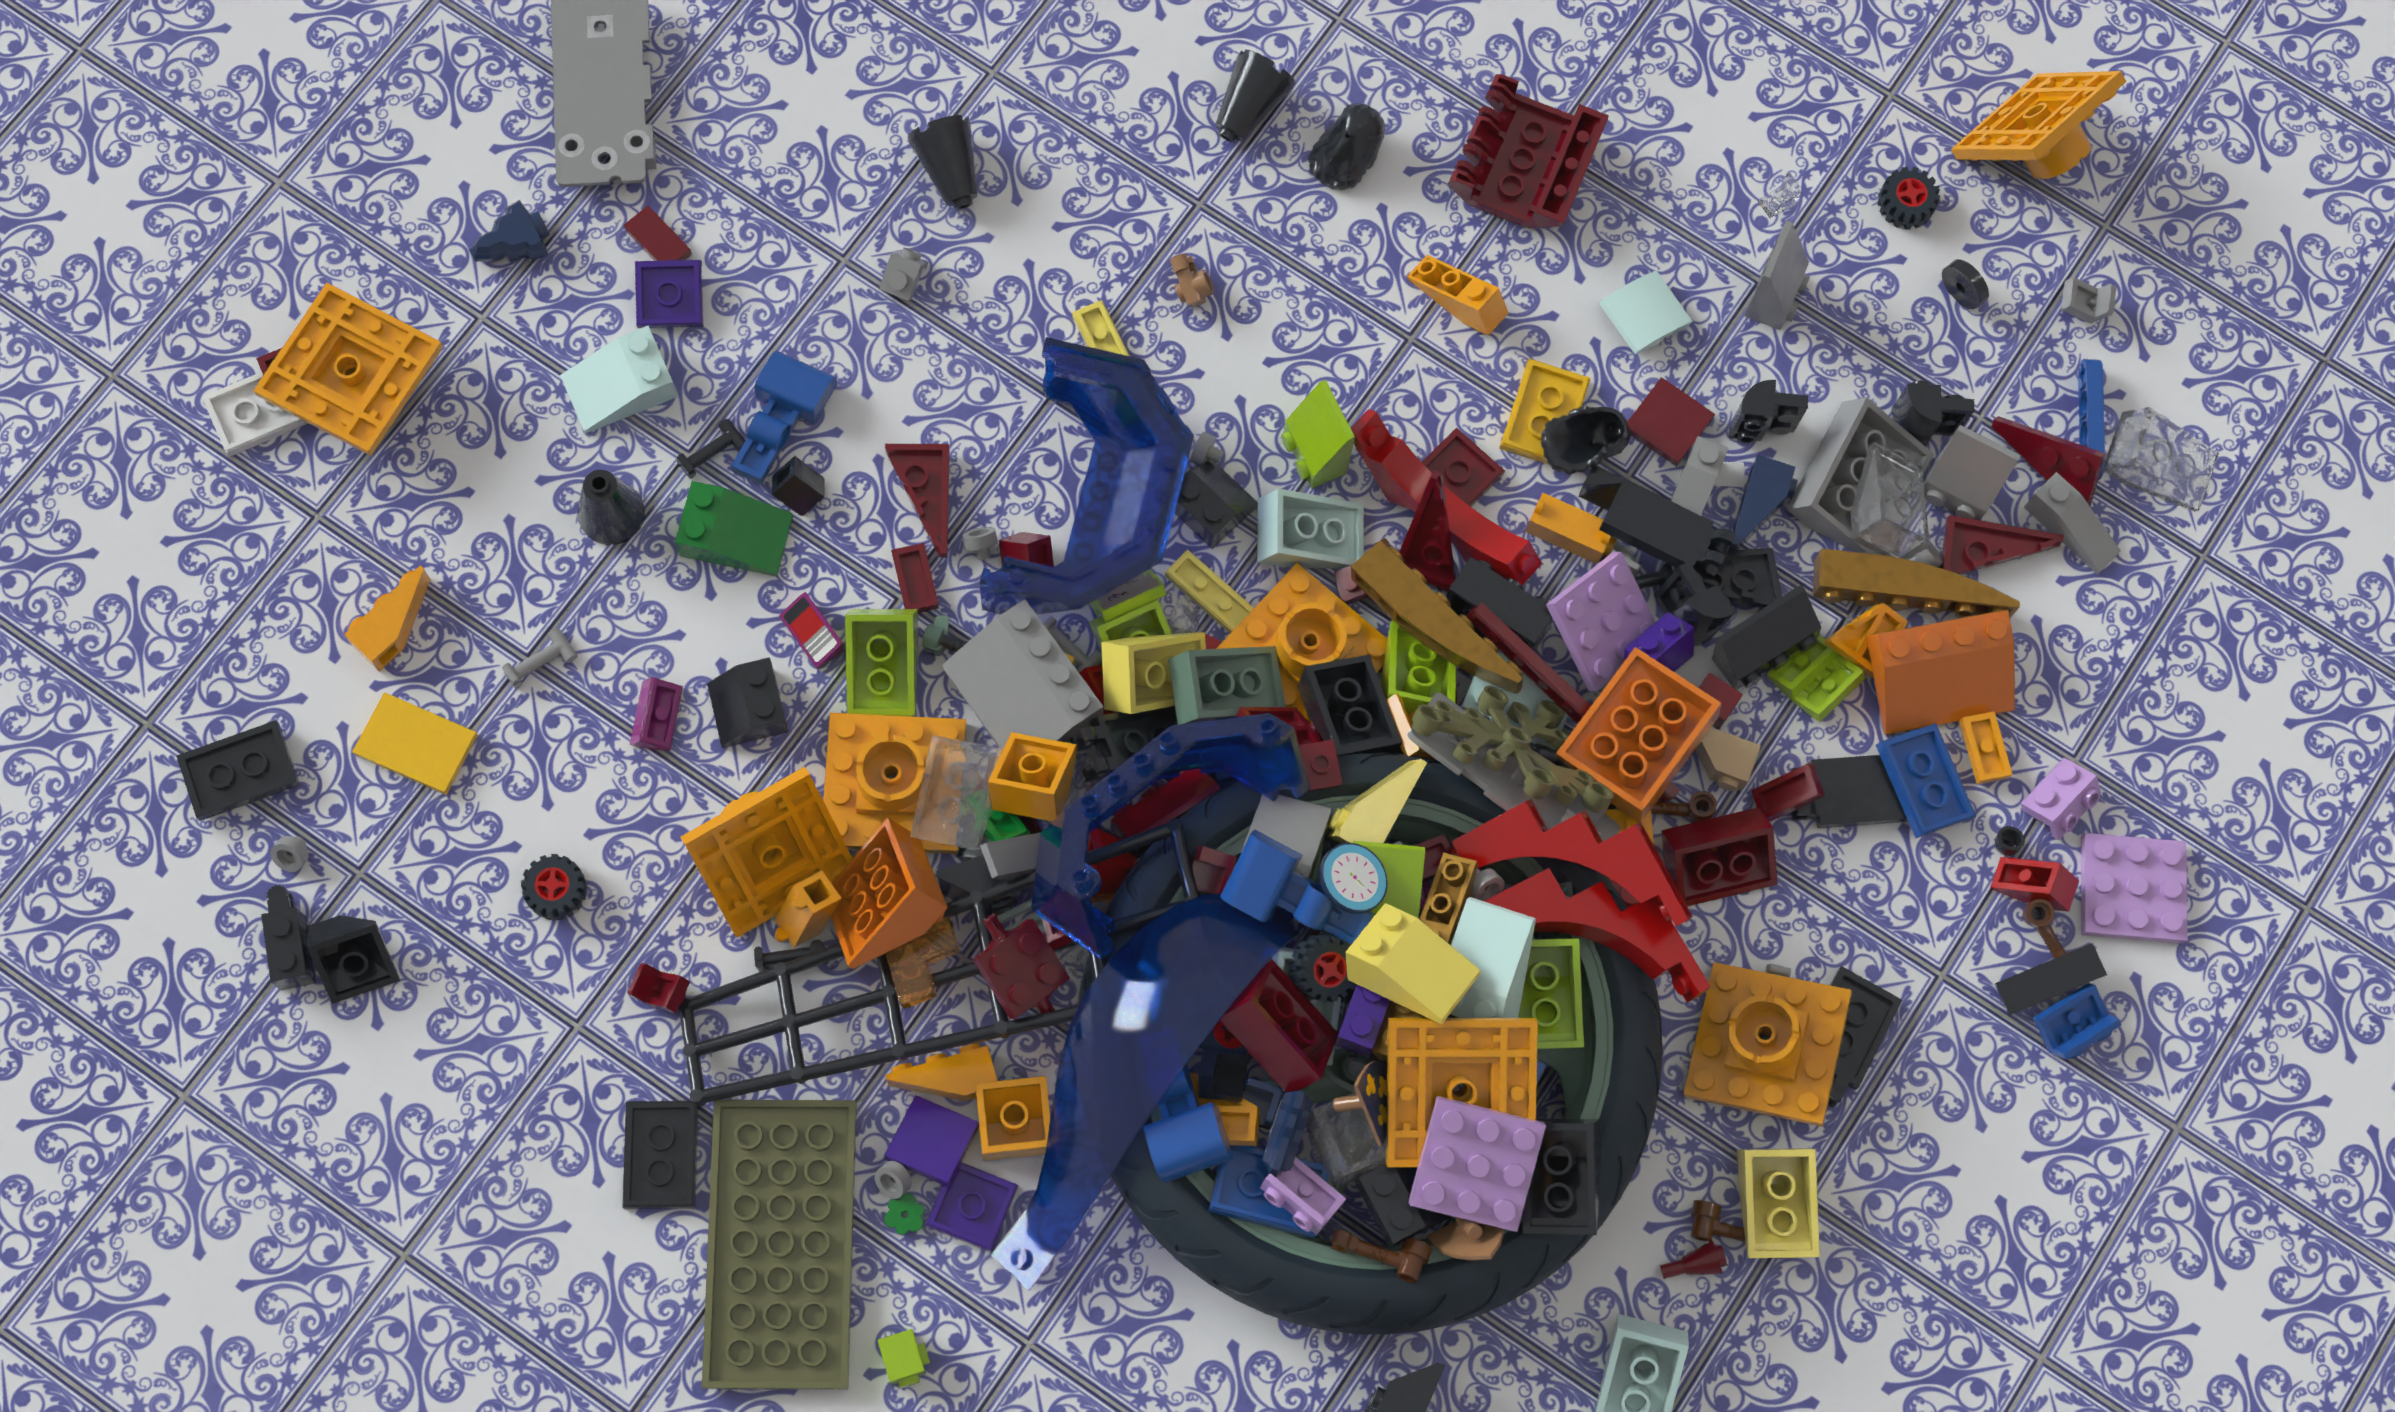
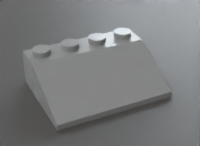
[1786,397,1934,555]
[941,599,1103,751]

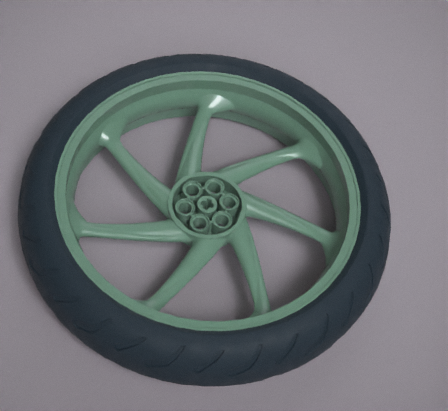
[1076,752,1663,1334]

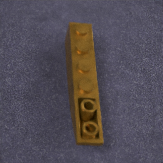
[1351,540,1523,694]
[1813,549,2020,618]
[1372,853,1478,1062]

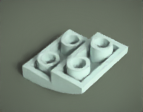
[1599,270,1693,354]

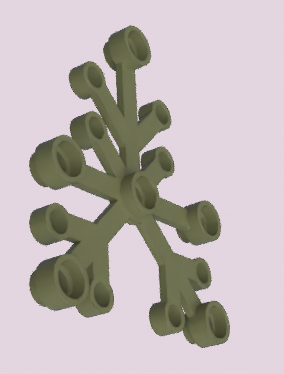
[1412,686,1614,813]

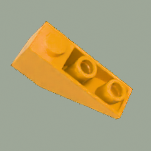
[1407,255,1508,336]
[344,565,431,671]
[885,1043,998,1101]

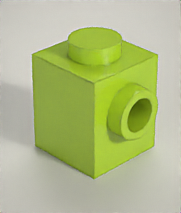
[877,1329,930,1389]

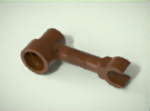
[1651,791,1717,823]
[2022,899,2067,959]
[1691,1200,1745,1242]
[1331,1229,1432,1284]

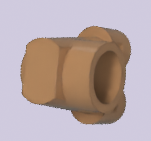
[1170,254,1214,307]

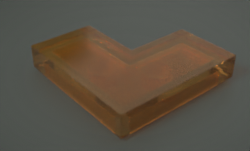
[886,917,961,1009]

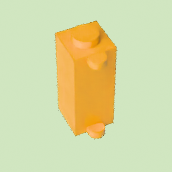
[1525,493,1617,564]
[774,870,841,948]

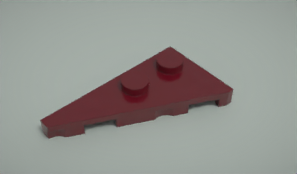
[1992,416,2106,507]
[885,444,950,558]
[1399,470,1456,592]
[1940,515,2064,575]

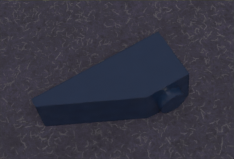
[1726,455,1798,551]

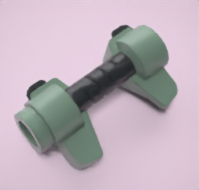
[922,615,967,656]

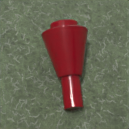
[1660,1240,1728,1279]

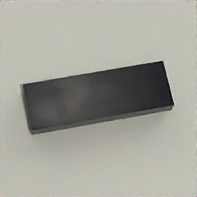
[1995,943,2107,1015]

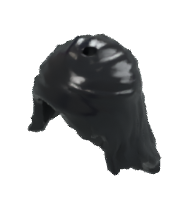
[1308,103,1386,190]
[1541,406,1631,475]

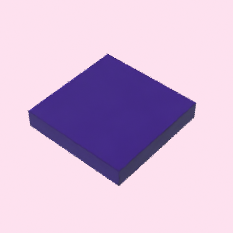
[635,260,704,328]
[884,1095,979,1187]
[925,1162,1019,1253]

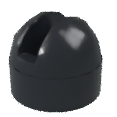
[1995,826,2025,856]

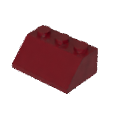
[1110,765,1221,859]
[1661,807,1778,906]
[1219,957,1339,1092]

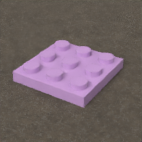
[1546,552,1655,691]
[2081,833,2188,944]
[1408,1096,1546,1232]

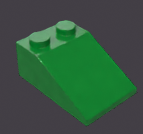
[675,481,794,577]

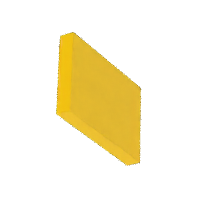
[1499,358,1591,465]
[352,692,478,795]

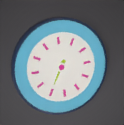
[1319,843,1388,914]

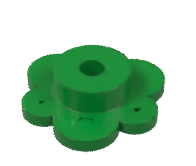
[884,1193,924,1235]

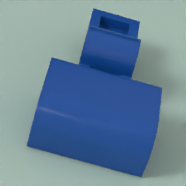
[731,350,837,485]
[1220,830,1375,945]
[1140,1026,1233,1183]

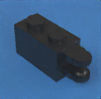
[261,885,316,990]

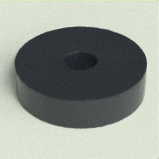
[1942,259,1989,310]

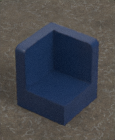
[1243,1078,1283,1130]

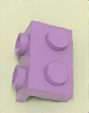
[2021,758,2101,840]
[1260,1157,1346,1235]

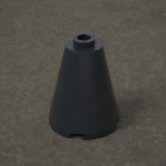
[1215,49,1296,143]
[907,115,977,210]
[577,470,645,545]

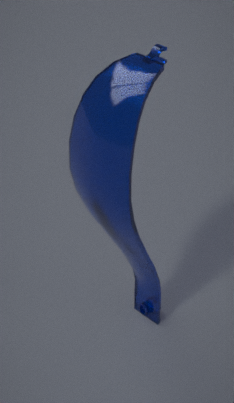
[991,893,1300,1290]

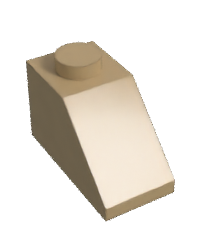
[1695,727,1761,791]

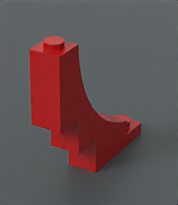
[1351,409,1542,586]
[1451,799,1693,926]
[1484,868,1711,1003]

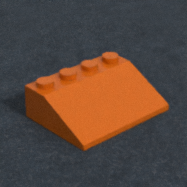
[1866,610,2015,735]
[1556,647,1721,822]
[831,818,948,969]

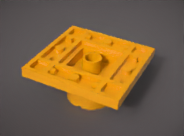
[1951,71,2126,179]
[253,282,443,456]
[1216,563,1387,723]
[823,713,966,854]
[680,766,852,938]
[1683,962,1852,1127]
[1386,1018,1538,1167]

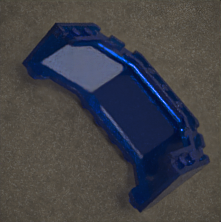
[979,337,1194,615]
[1031,713,1311,960]

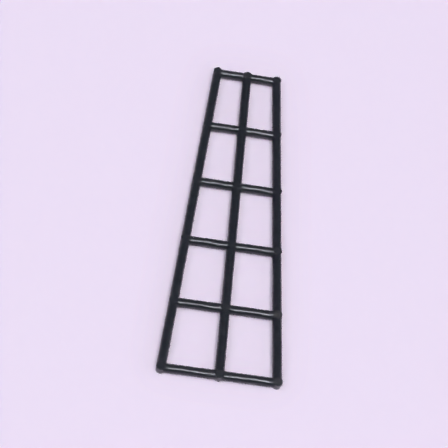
[678,818,1220,1106]

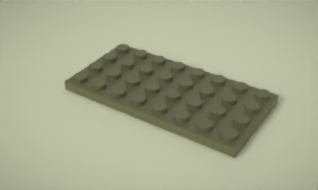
[702,1100,857,1390]

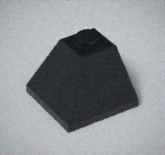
[306,915,400,1004]

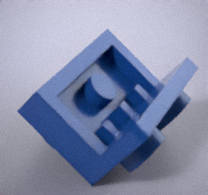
[2033,983,2122,1059]

